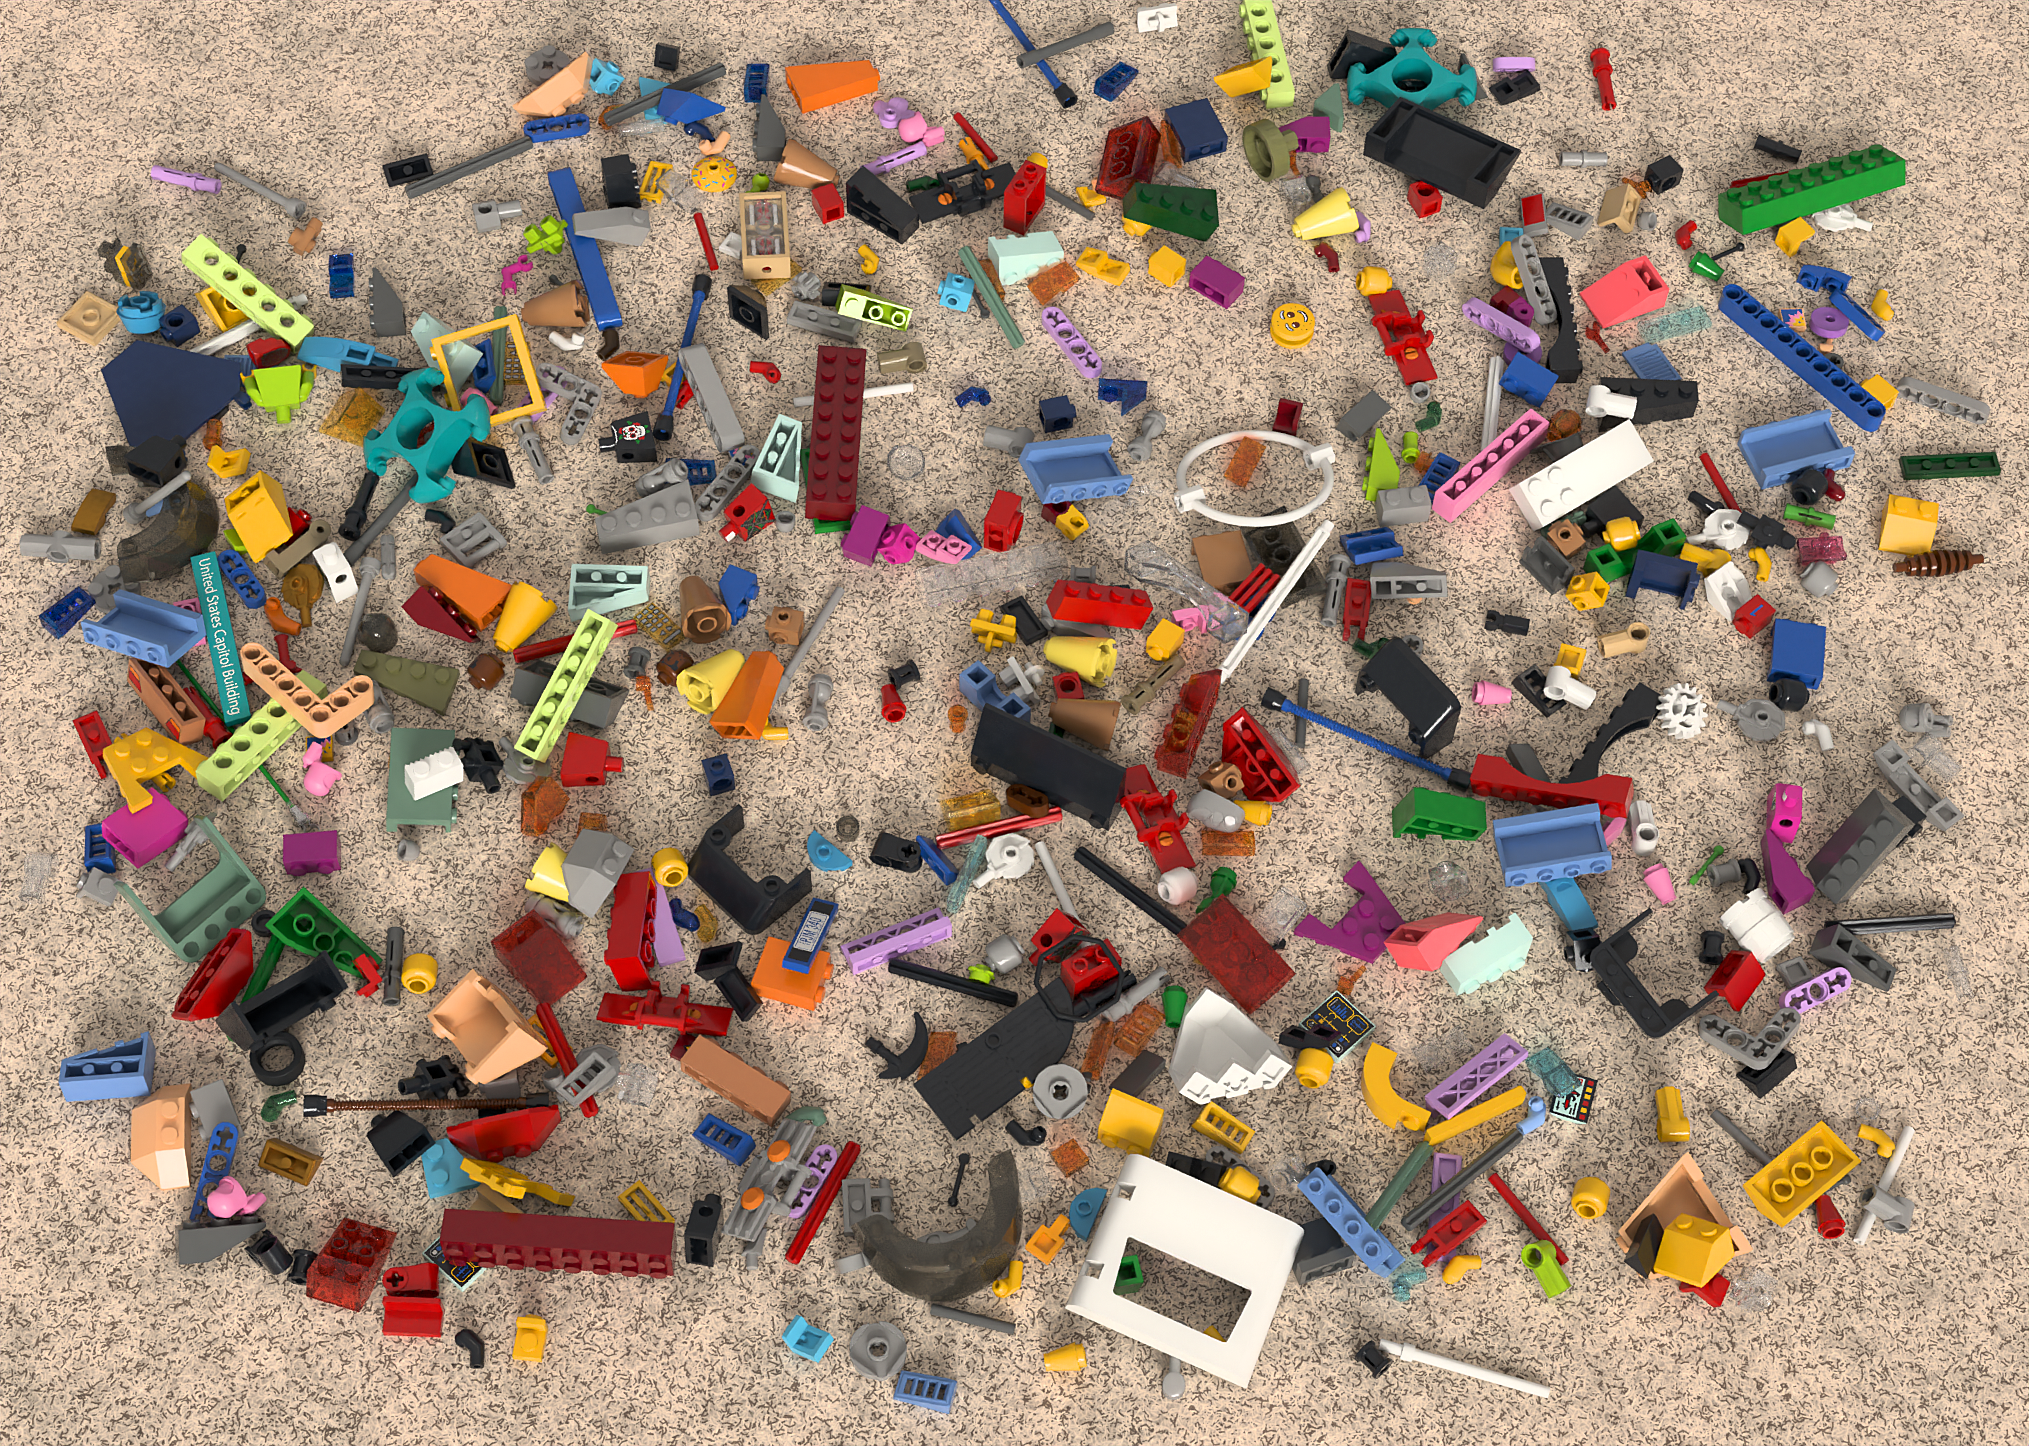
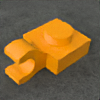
[1025,1214,1070,1265]

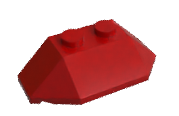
[1222,707,1301,803]
[171,928,254,1022]
[446,1104,561,1163]

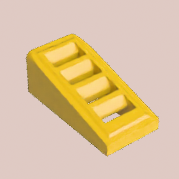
[1191,1101,1256,1155]

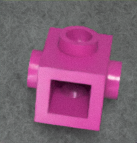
[877,523,921,565]

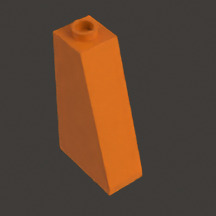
[785,60,880,114]
[413,554,512,632]
[709,651,784,740]

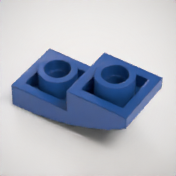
[1796,265,1852,293]

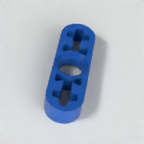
[523,113,590,143]
[1828,288,1886,341]
[218,549,267,609]

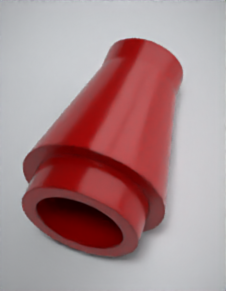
[880,684,907,723]
[1814,1195,1846,1239]

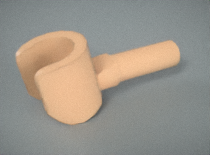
[1817,338,1833,356]

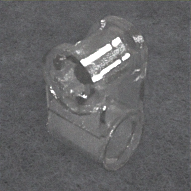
[1279,174,1312,218]

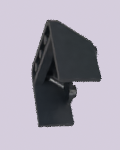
[1354,636,1461,760]
[687,804,812,935]
[1590,907,1719,1039]
[215,950,348,1053]

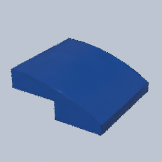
[1339,527,1404,565]

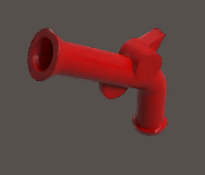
[274,634,302,674]

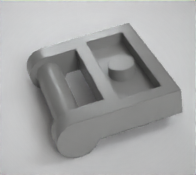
[439,512,507,569]

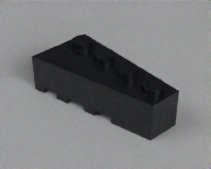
[1597,377,1699,432]

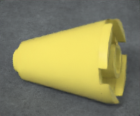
[1291,187,1359,241]
[1043,636,1117,688]
[676,649,745,715]
[525,842,569,903]

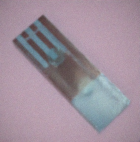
[1636,306,1712,344]
[947,834,987,914]

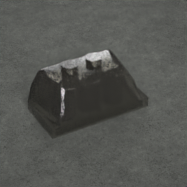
[1239,506,1328,609]

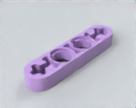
[1462,297,1541,353]
[1042,307,1102,378]

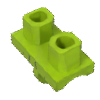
[523,214,568,255]

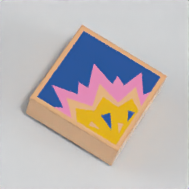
[1778,308,1807,332]

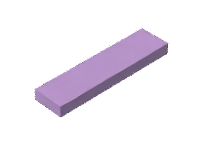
[633,867,686,967]
[1426,1152,1462,1262]

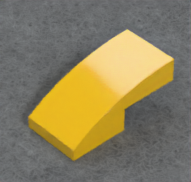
[1076,247,1130,286]

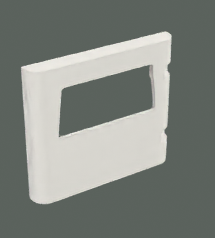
[1065,1154,1305,1389]

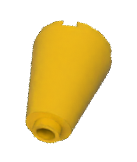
[492,581,558,654]

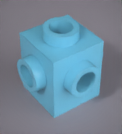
[589,58,625,96]
[937,272,975,312]

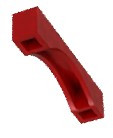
[1470,754,1634,818]

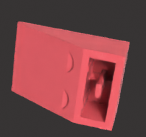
[1579,255,1669,329]
[1384,912,1483,972]

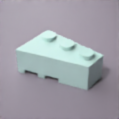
[1440,913,1533,996]

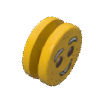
[1270,303,1315,349]

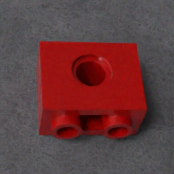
[984,489,1024,555]
[1060,938,1122,1001]

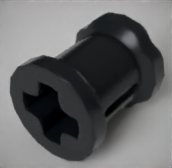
[887,659,921,690]
[1698,930,1724,965]
[287,1249,319,1286]
[1354,1340,1393,1380]

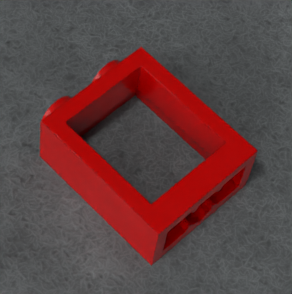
[1003,160,1047,236]

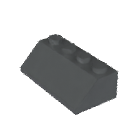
[510,659,629,730]
[1806,788,1915,904]

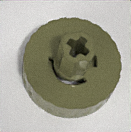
[1242,118,1299,182]

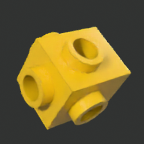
[1565,571,1610,611]

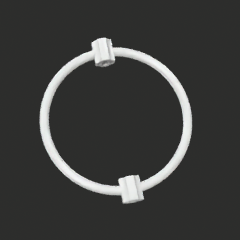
[1174,430,1335,527]

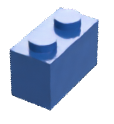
[1499,352,1559,408]

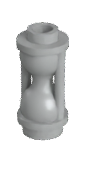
[1127,410,1166,461]
[635,458,688,498]
[802,674,834,731]
[363,680,394,734]
[524,892,584,940]

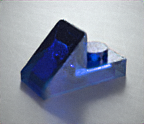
[1098,378,1147,416]

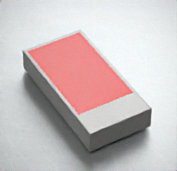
[1520,192,1549,237]

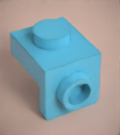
[782,1315,834,1363]

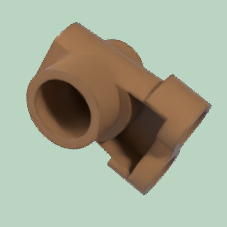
[287,217,323,256]

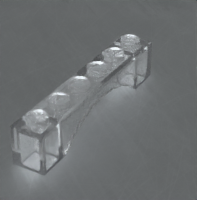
[1124,540,1249,644]

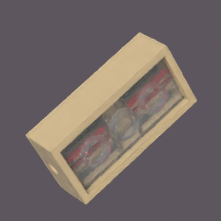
[739,191,791,280]

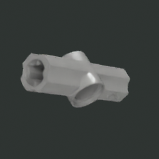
[20,530,101,563]

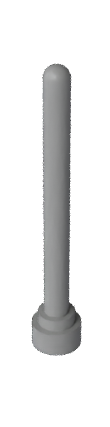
[214,162,306,219]
[123,471,192,524]
[339,557,381,666]

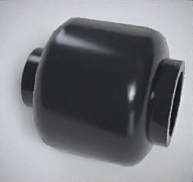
[1791,469,1829,505]
[1769,678,1810,712]

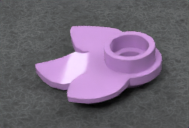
[873,97,915,128]

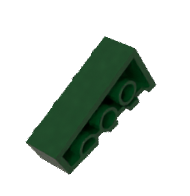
[1122,182,1219,242]

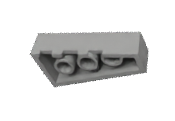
[595,479,700,554]

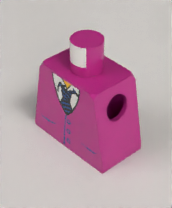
[1766,783,1803,843]

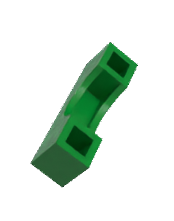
[1583,518,1687,583]

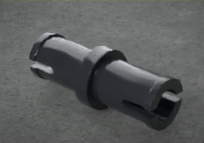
[1754,134,1802,164]

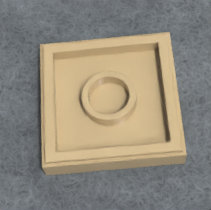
[56,291,121,346]

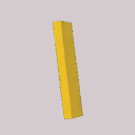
[1423,1085,1527,1147]

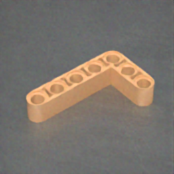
[240,642,375,738]

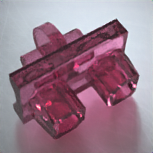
[1796,532,1847,566]

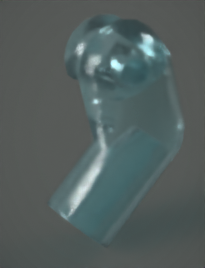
[1392,1267,1427,1302]

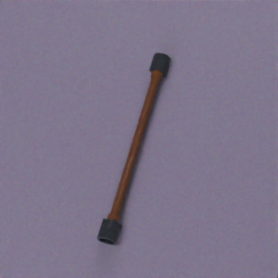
[303,1092,549,1117]

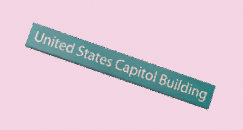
[190,551,252,727]

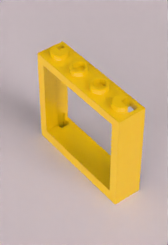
[429,314,547,433]

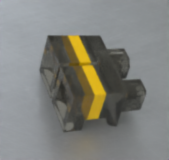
[97,238,153,291]

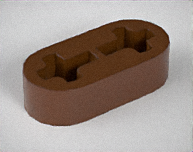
[1005,784,1049,818]

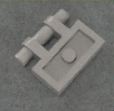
[842,1178,895,1237]

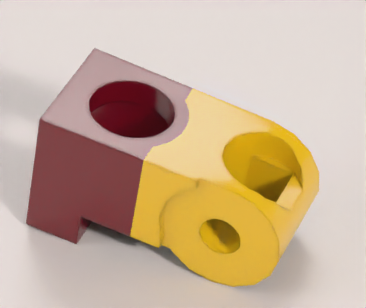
[1041,501,1089,540]

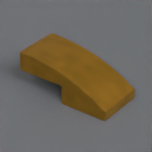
[71,488,116,536]

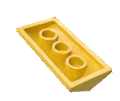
[1743,1120,1861,1228]

